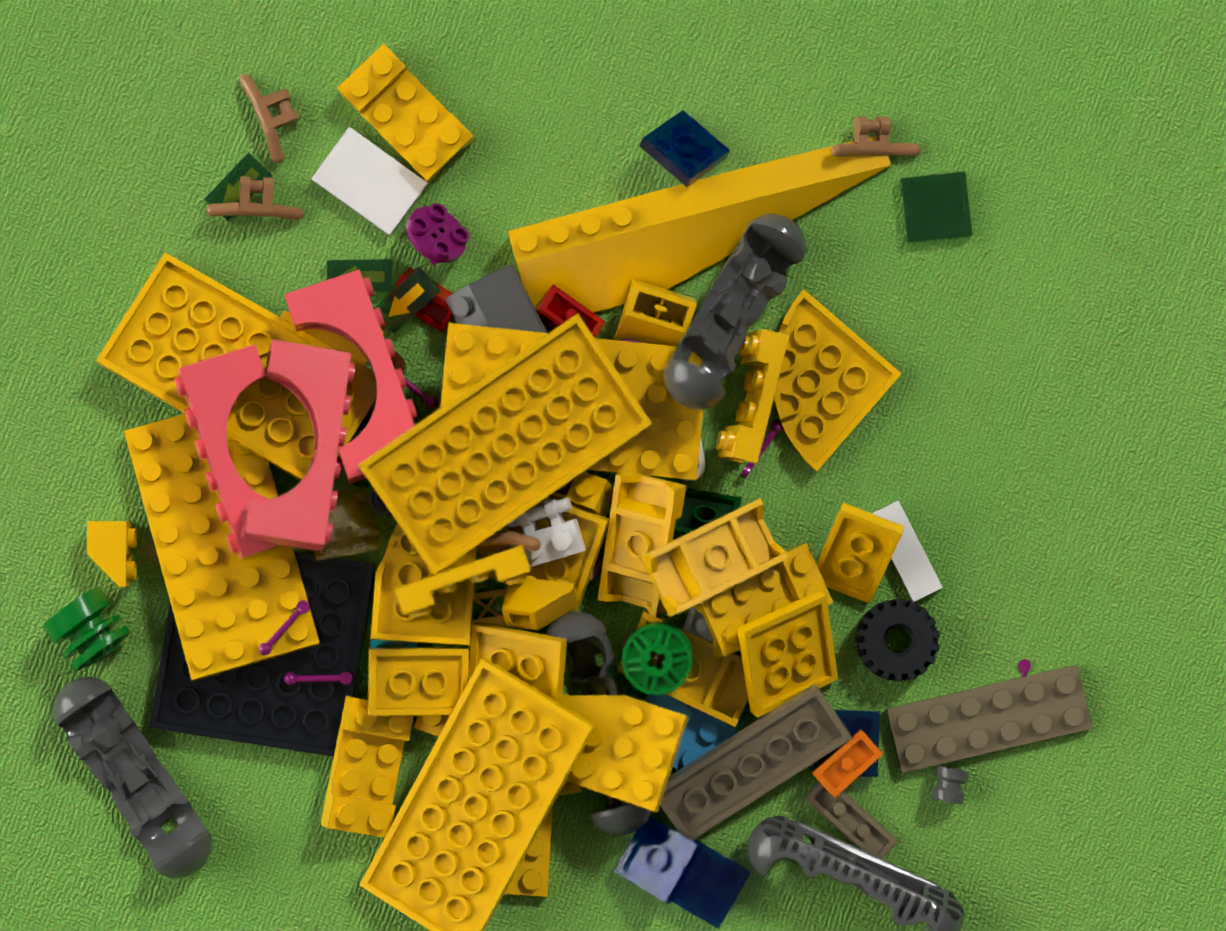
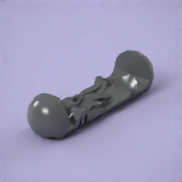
[663,213,806,410]
[545,611,651,835]
[53,677,212,878]
[748,815,964,931]

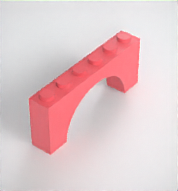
[284,269,418,484]
[241,340,355,551]
[174,345,282,559]

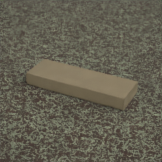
[804,781,898,859]

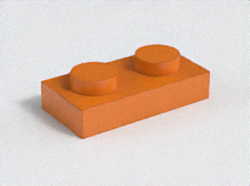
[812,729,883,798]

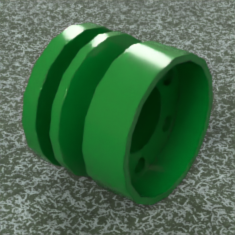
[42,587,131,672]
[622,621,694,695]

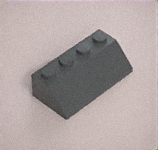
[445,264,548,333]

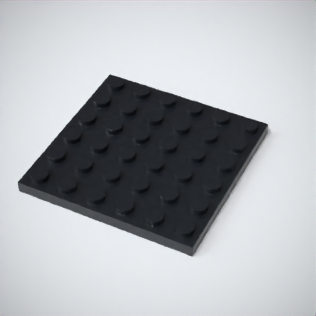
[150,551,376,757]

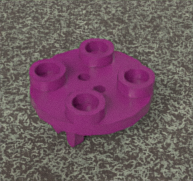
[406,203,470,266]

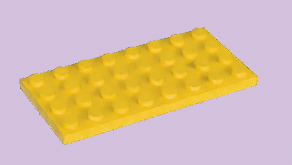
[96,252,377,481]
[358,314,652,575]
[440,323,703,480]
[124,414,320,681]
[360,658,596,931]

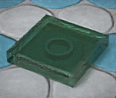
[900,172,972,244]

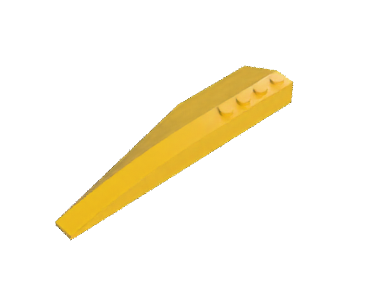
[508,136,891,327]

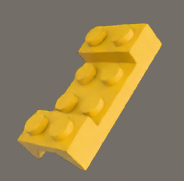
[337,43,475,184]
[715,329,789,464]
[597,471,686,616]
[641,498,790,617]
[693,543,833,658]
[394,546,531,618]
[617,610,748,727]
[320,695,414,837]

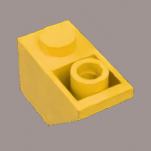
[550,471,614,517]
[87,521,137,587]
[501,576,579,630]

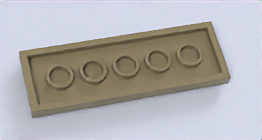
[886,665,1093,773]
[660,683,852,843]

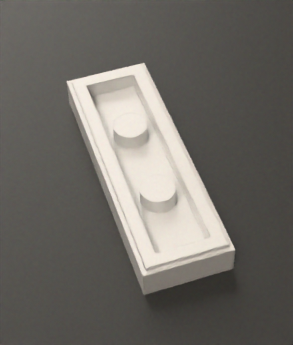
[872,501,943,602]

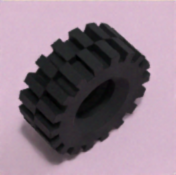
[855,599,940,681]

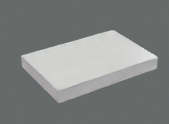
[311,127,428,237]

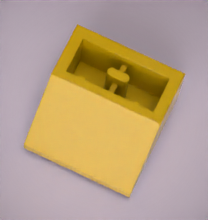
[614,279,697,347]

